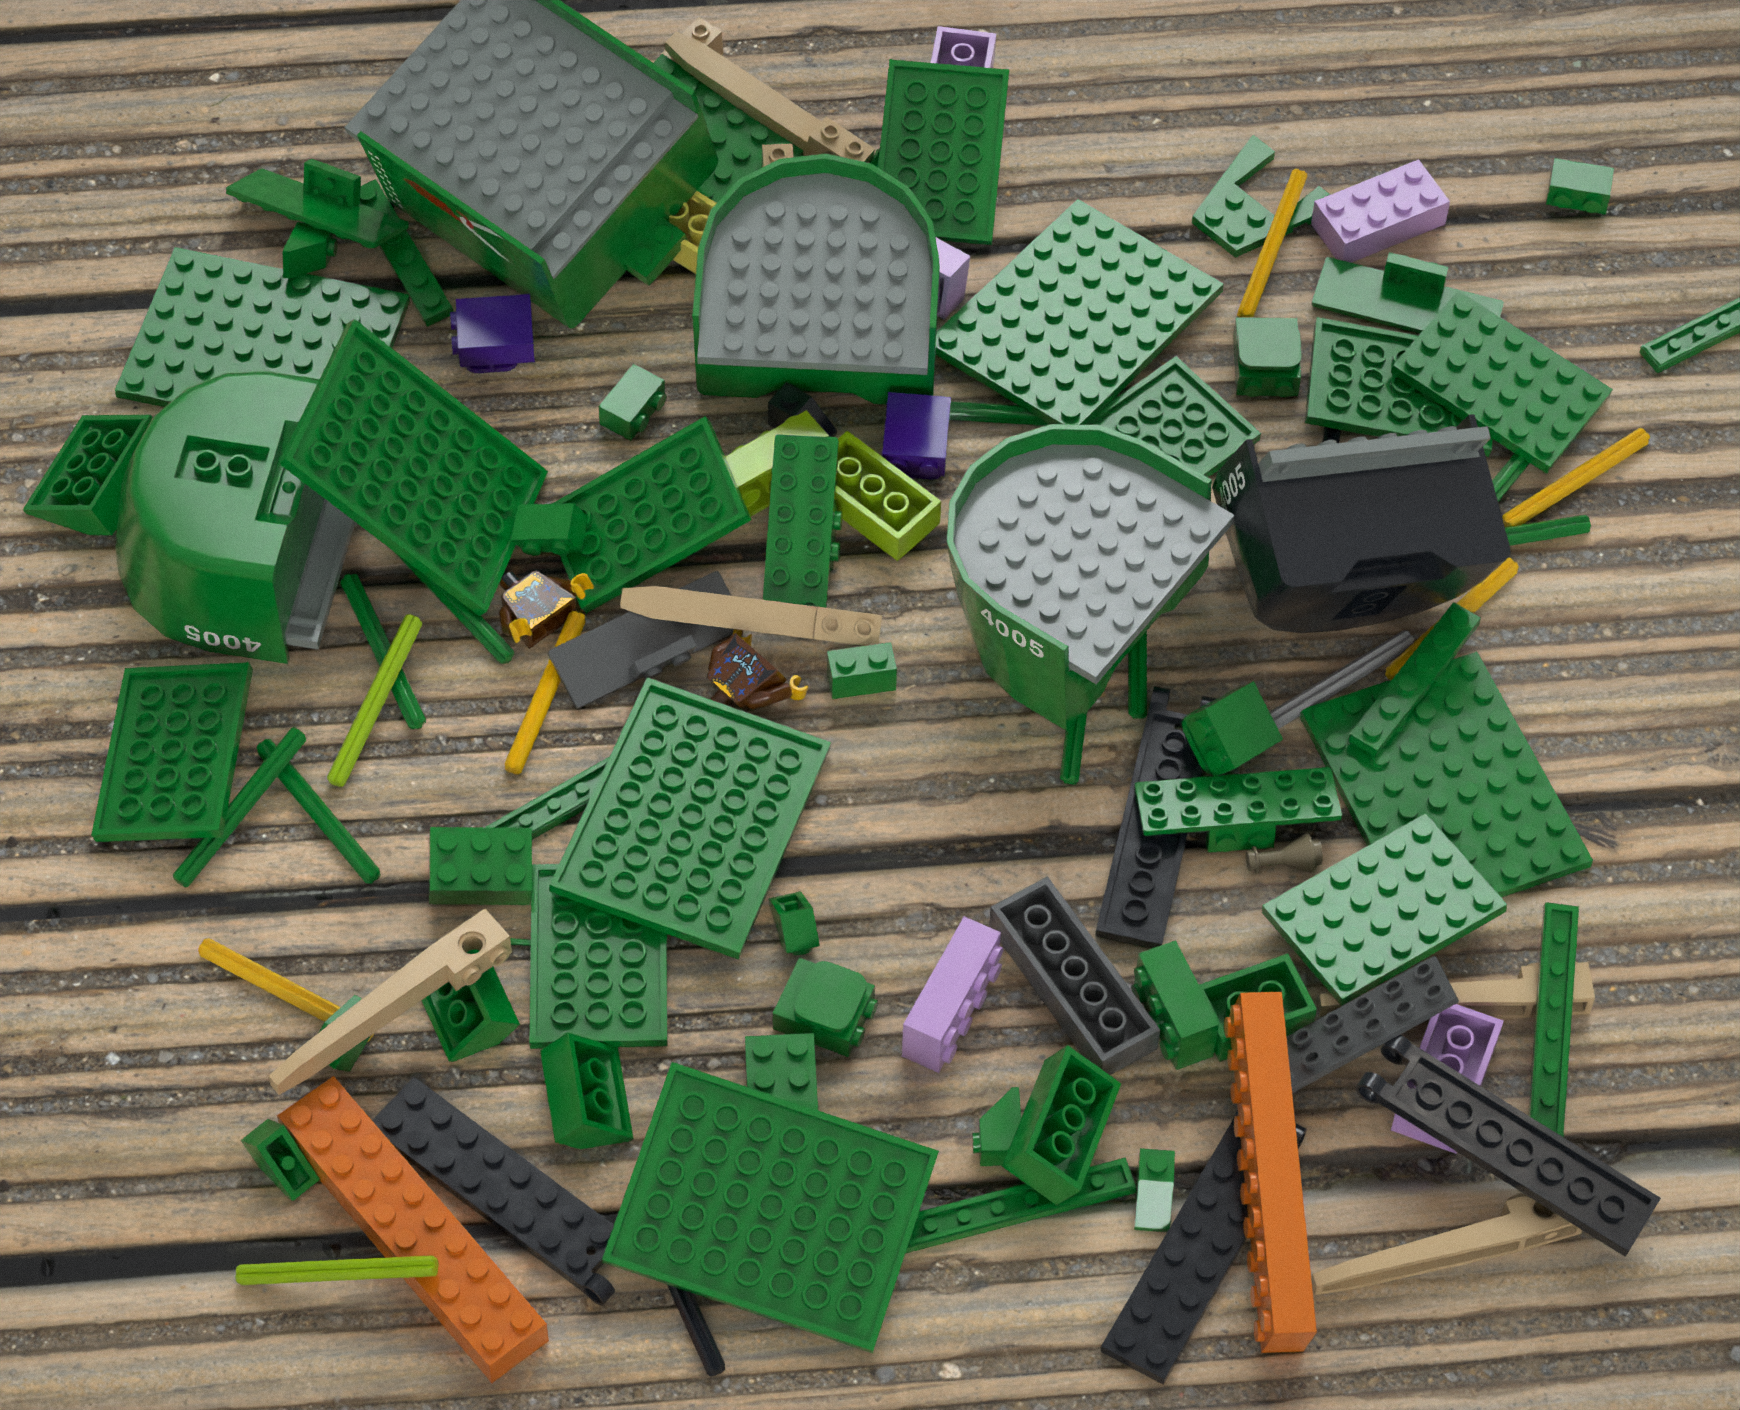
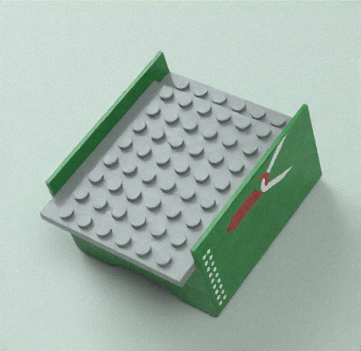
[344,0,718,329]

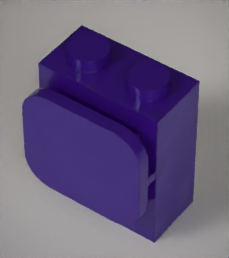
[450,294,535,374]
[882,392,951,480]

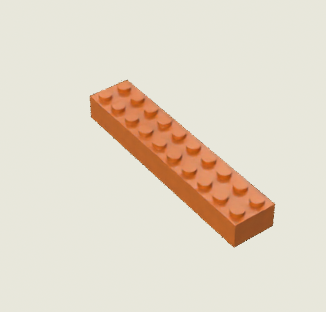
[1224,992,1317,1353]
[277,1076,549,1383]

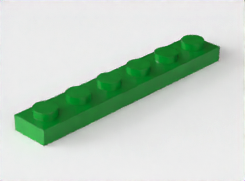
[360,179,454,327]
[1348,602,1481,757]

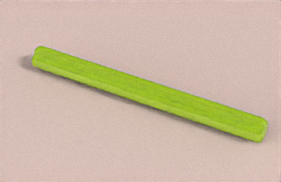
[327,614,422,787]
[235,1255,439,1285]

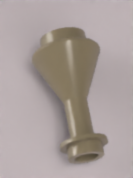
[1246,833,1323,873]

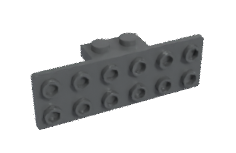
[548,571,734,709]
[1287,956,1459,1093]

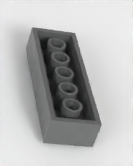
[989,876,1160,1075]

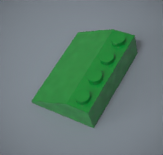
[23,414,153,535]

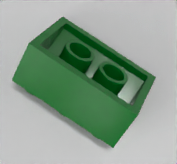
[421,950,520,1062]
[540,1032,634,1150]

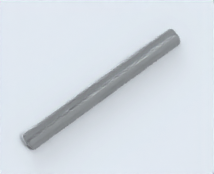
[1270,630,1414,729]

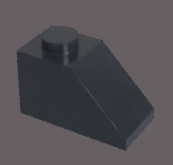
[768,382,837,437]

